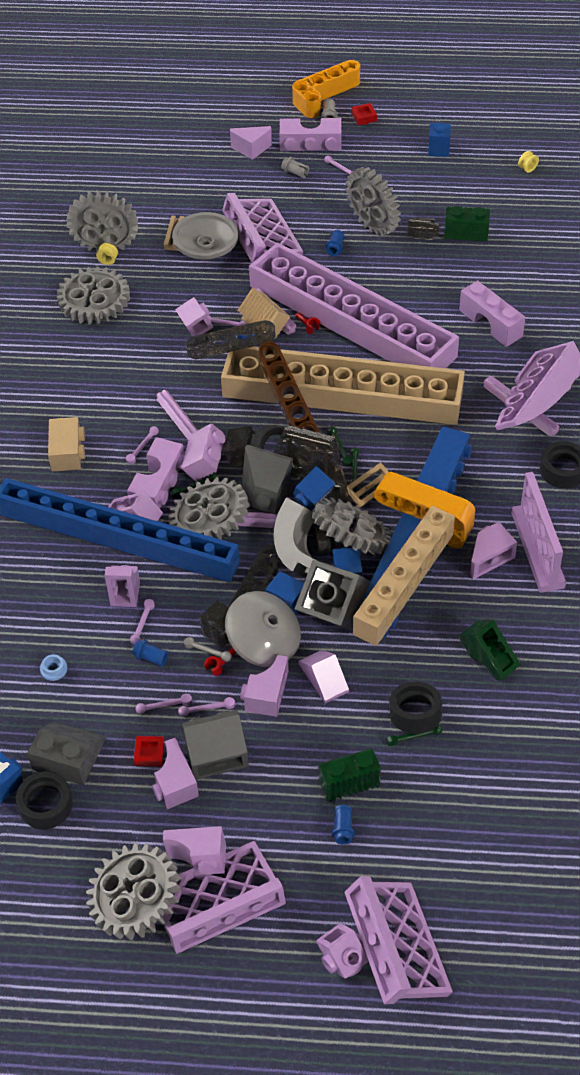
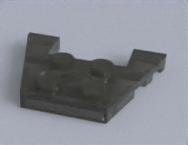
[274,425,350,503]

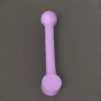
[324,155,353,175]
[207,315,249,330]
[126,426,159,464]
[130,599,155,645]
[135,694,192,714]
[178,697,235,717]

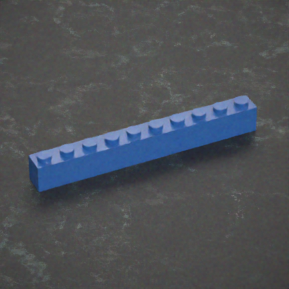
[359,426,473,637]
[0,478,240,583]

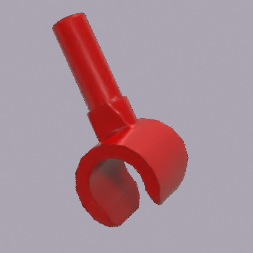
[295,312,320,334]
[204,648,237,676]

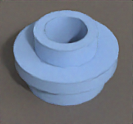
[40,654,67,681]

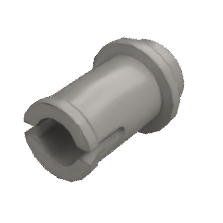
[321,99,338,118]
[281,157,309,179]

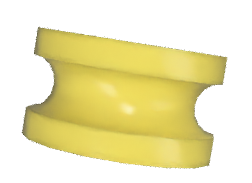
[518,151,539,173]
[96,243,118,265]

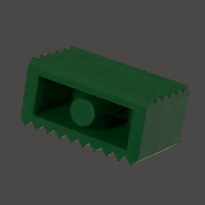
[444,206,490,241]
[318,748,381,802]

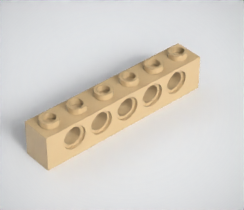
[353,506,455,646]

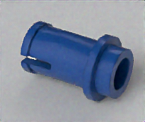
[325,230,345,256]
[132,639,169,667]
[332,805,355,845]

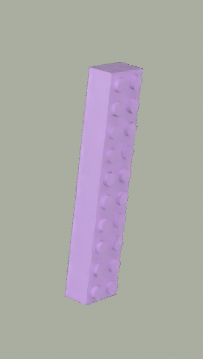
[249,242,459,368]

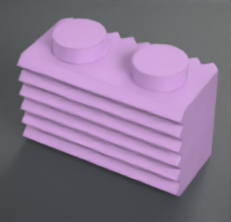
[181,424,225,481]

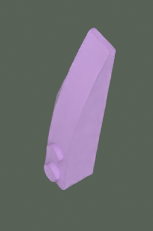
[495,341,580,430]

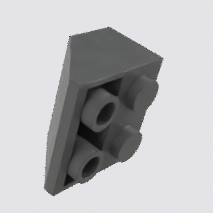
[182,710,249,780]

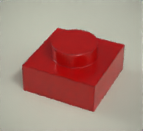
[351,103,377,126]
[134,736,165,767]

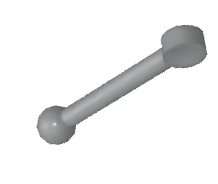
[184,637,231,662]

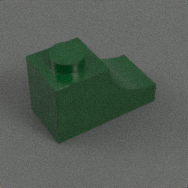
[458,620,521,680]

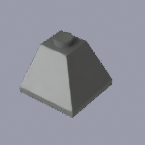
[242,445,293,514]

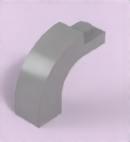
[274,498,317,578]

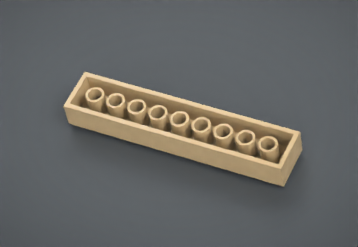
[221,344,465,425]

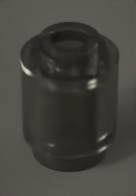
[407,217,440,240]

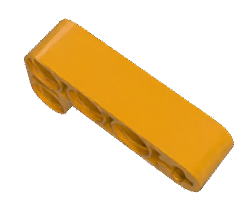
[292,60,360,118]
[374,472,475,548]

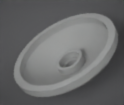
[172,212,238,260]
[225,591,301,667]

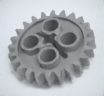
[345,167,401,236]
[66,191,138,252]
[57,266,130,325]
[168,477,250,540]
[312,497,392,555]
[86,843,181,940]

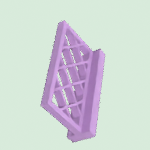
[222,193,303,263]
[511,472,566,593]
[150,841,286,954]
[345,876,453,1004]

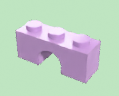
[279,118,341,151]
[459,280,525,347]
[127,437,184,508]

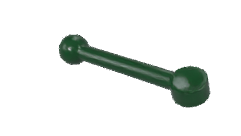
[328,426,352,467]
[350,447,359,488]
[171,472,218,499]
[386,724,443,746]

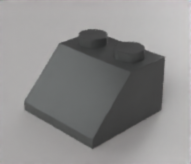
[295,560,370,631]
[27,721,106,785]

